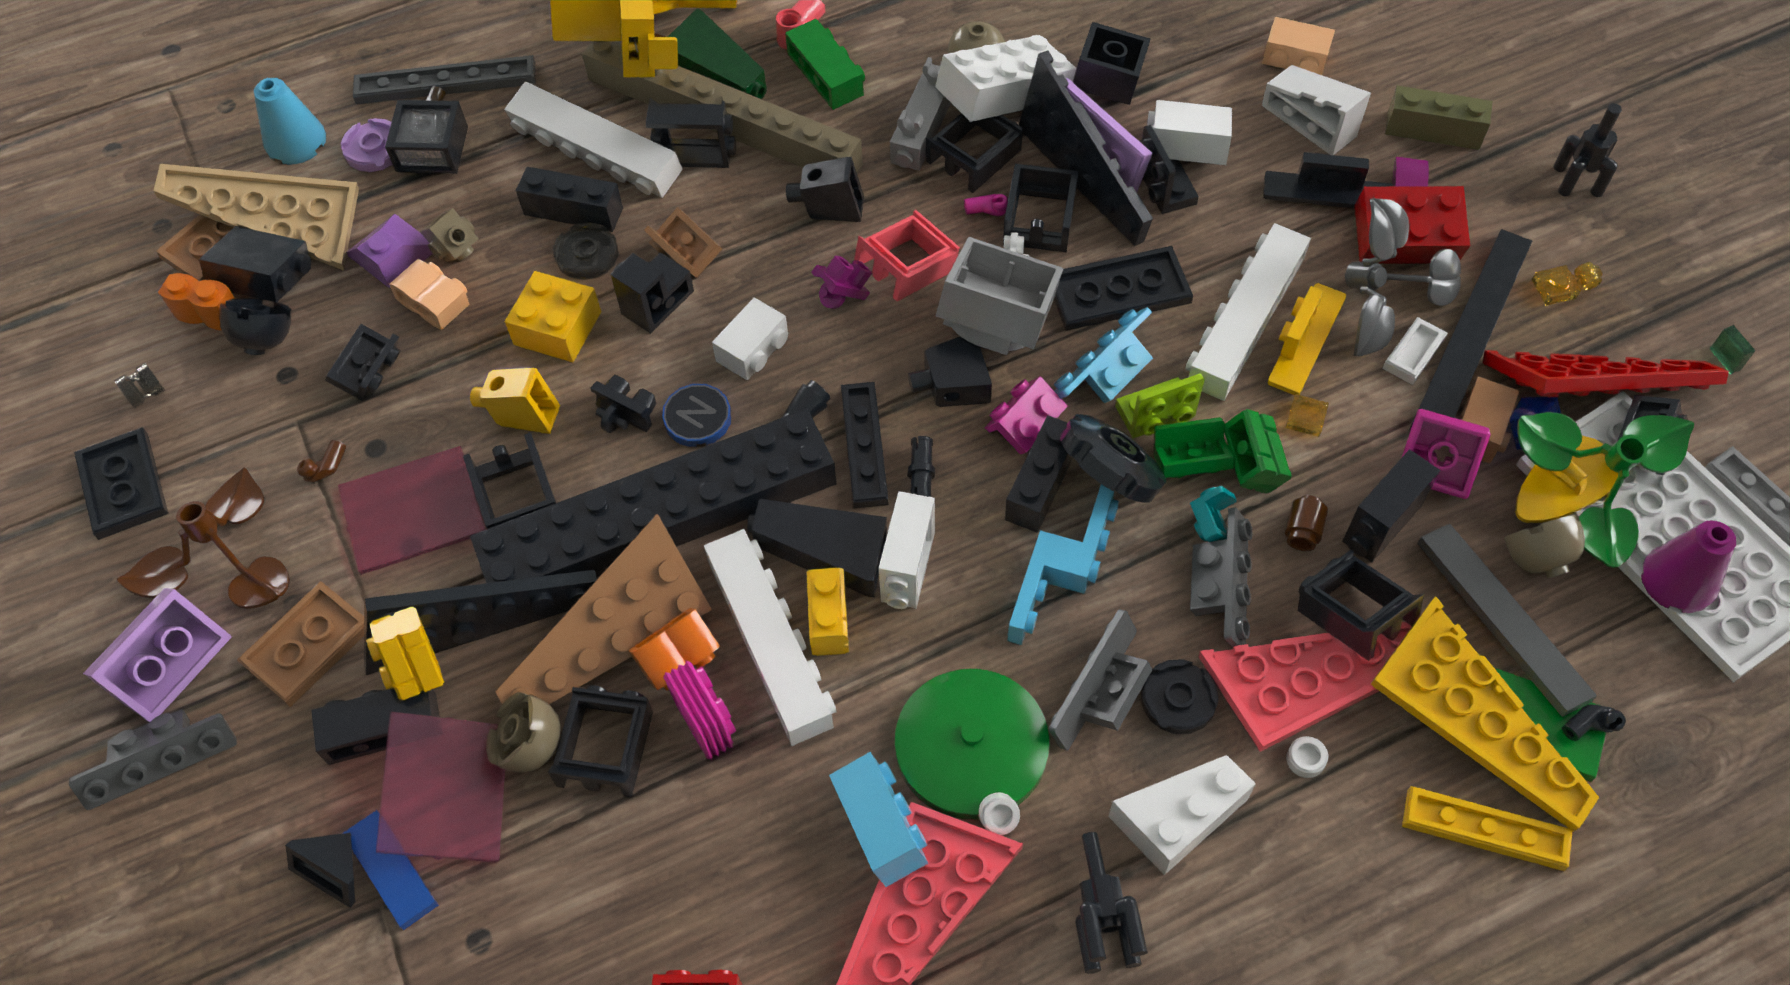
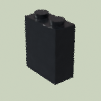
[199,226,311,303]
[1342,449,1441,563]

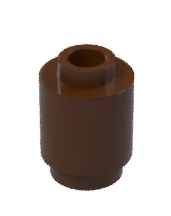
[1285,495,1328,551]

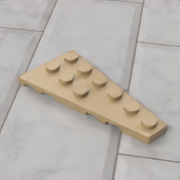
[153,164,359,271]

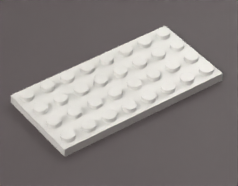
[1516,391,1790,682]

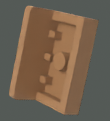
[644,207,722,278]

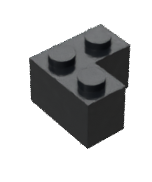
[610,253,694,334]

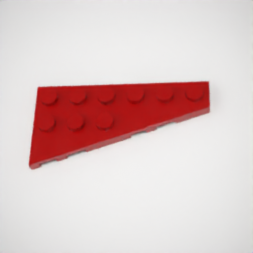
[1482,350,1729,397]

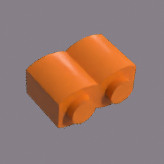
[158,273,235,331]
[629,608,720,691]

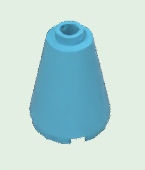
[254,78,326,165]

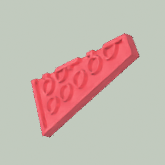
[1198,622,1412,752]
[836,802,1023,985]

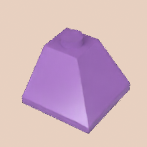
[346,214,433,288]

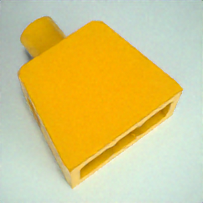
[470,368,560,434]

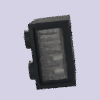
[385,100,468,174]

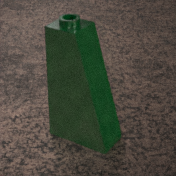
[667,8,767,99]

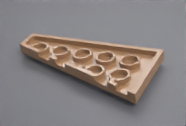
[495,514,712,705]

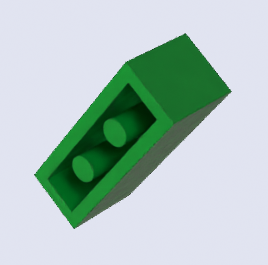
[785,19,865,110]

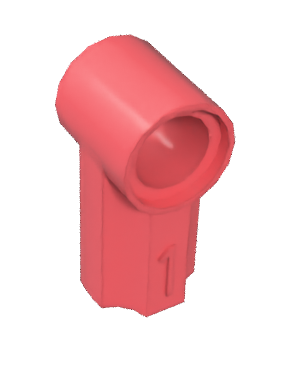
[776,0,825,50]

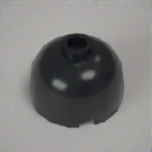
[219,298,292,355]

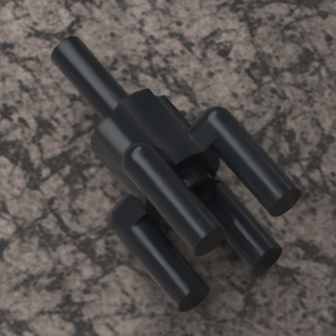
[1553,103,1622,197]
[1075,832,1148,974]

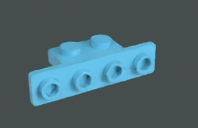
[1054,307,1153,403]

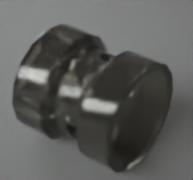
[114,363,165,408]

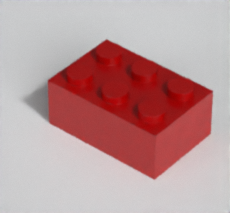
[1355,186,1470,264]

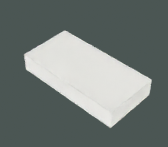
[1382,317,1448,385]

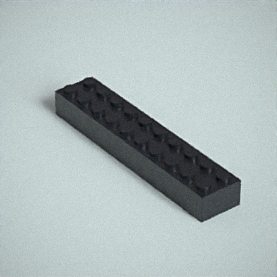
[470,408,837,583]

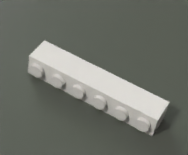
[504,81,683,198]
[1185,223,1311,401]
[704,529,837,746]

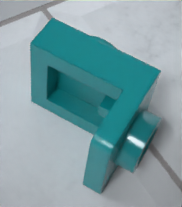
[1190,486,1237,542]

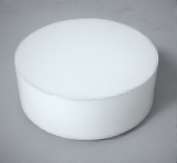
[1286,736,1328,778]
[979,793,1020,835]

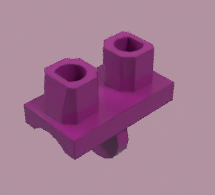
[811,255,872,309]

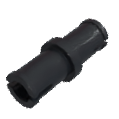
[907,436,935,497]

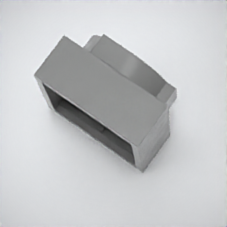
[936,237,1064,355]

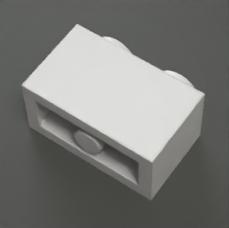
[712,297,788,380]

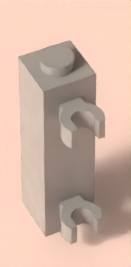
[890,57,951,171]

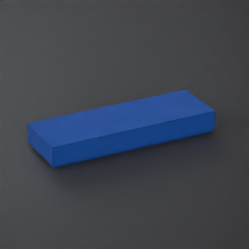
[342,810,439,930]

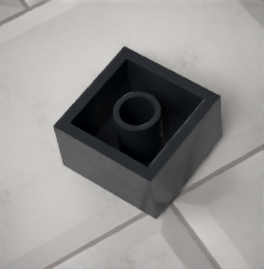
[1073,22,1151,105]

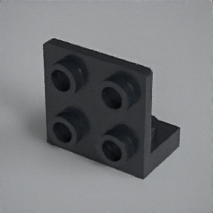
[1139,125,1199,214]

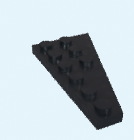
[1019,50,1153,246]

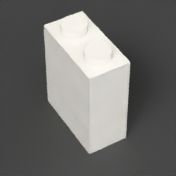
[1147,100,1232,165]

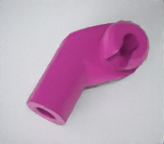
[964,194,1008,217]

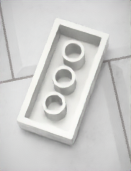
[935,35,1077,122]

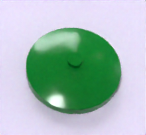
[895,669,1049,820]

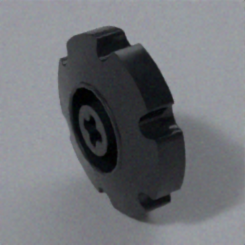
[1060,414,1166,503]

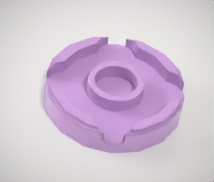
[341,118,393,172]

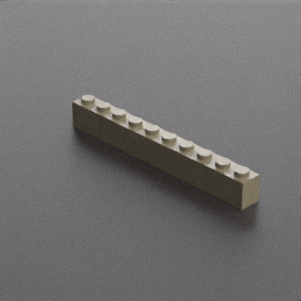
[582,41,863,172]

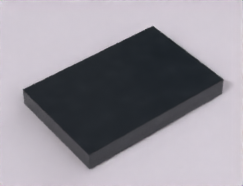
[74,427,169,540]

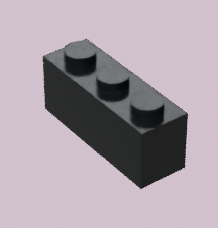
[515,167,623,232]
[1005,415,1073,533]
[311,688,442,765]

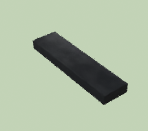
[841,382,889,509]

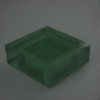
[1710,325,1755,374]

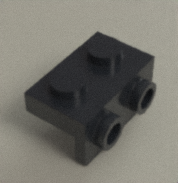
[325,324,401,401]

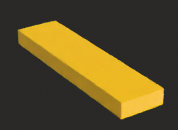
[1402,786,1573,871]

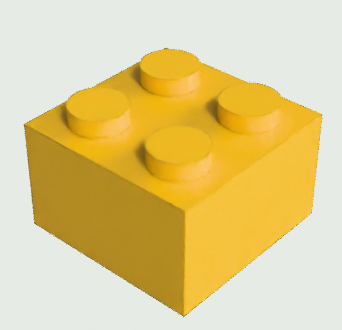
[504,271,601,363]

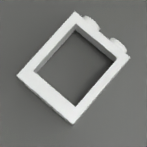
[879,491,935,609]

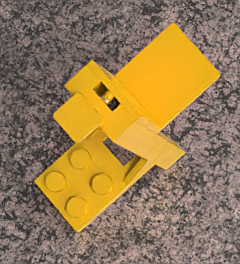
[550,0,737,77]

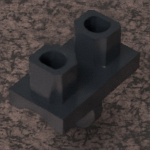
[590,374,657,433]

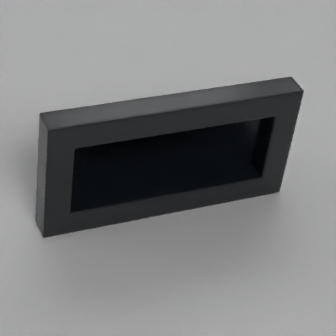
[285,833,356,908]

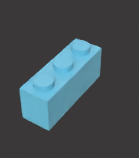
[829,752,928,887]

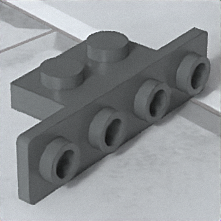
[1190,508,1253,648]
[1049,609,1152,751]
[69,709,237,810]

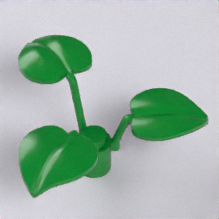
[1518,412,1694,568]

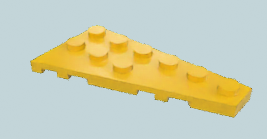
[1370,596,1599,832]

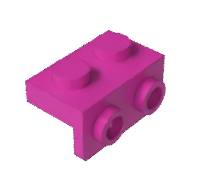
[985,376,1067,455]

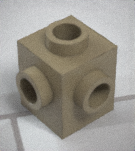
[420,208,479,262]

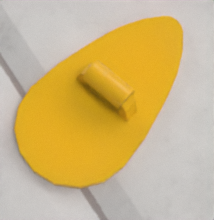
[1515,436,1618,523]

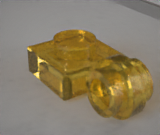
[1532,262,1603,306]

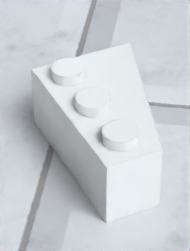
[1262,65,1371,155]
[1108,755,1256,875]

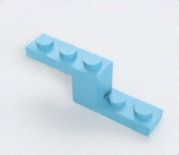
[1007,484,1119,645]

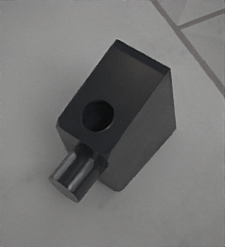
[786,157,864,222]
[908,336,992,407]

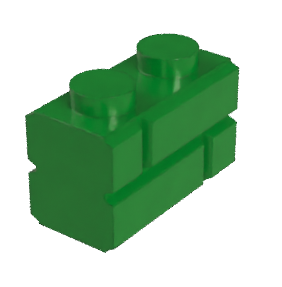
[1224,409,1292,494]

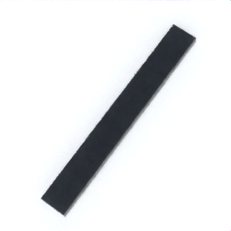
[1409,229,1533,431]

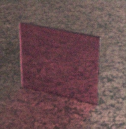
[338,446,485,575]
[376,712,505,863]

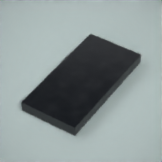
[1054,246,1194,331]

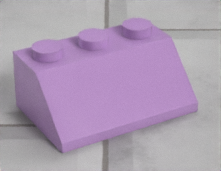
[83,588,232,723]

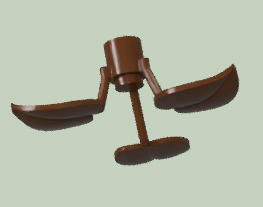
[117,467,290,609]

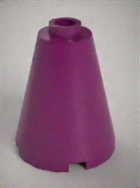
[1641,520,1737,613]

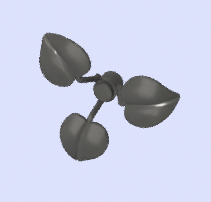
[1345,198,1461,356]

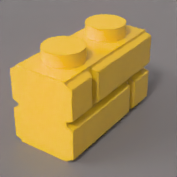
[807,568,849,656]
[366,607,444,701]

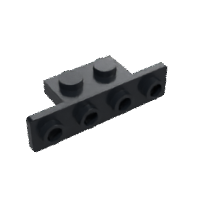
[1263,152,1394,209]

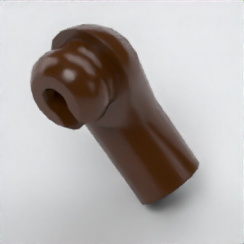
[297,440,347,483]

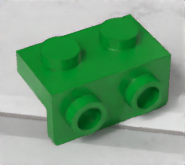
[1153,417,1234,478]

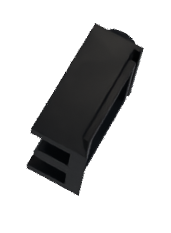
[646,97,736,168]
[926,113,1023,193]
[1003,164,1079,253]
[463,432,556,529]
[1297,550,1424,661]
[548,685,653,798]

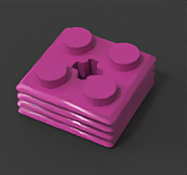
[1401,409,1491,499]
[663,661,736,760]

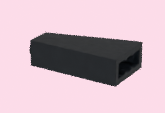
[747,498,888,598]

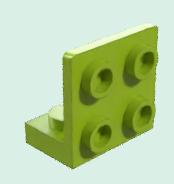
[1115,373,1205,438]

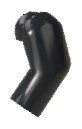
[1562,704,1626,741]

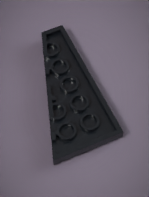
[364,570,597,675]

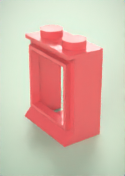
[854,210,960,301]

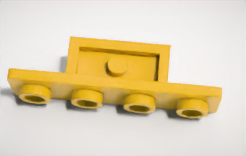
[1267,283,1347,396]

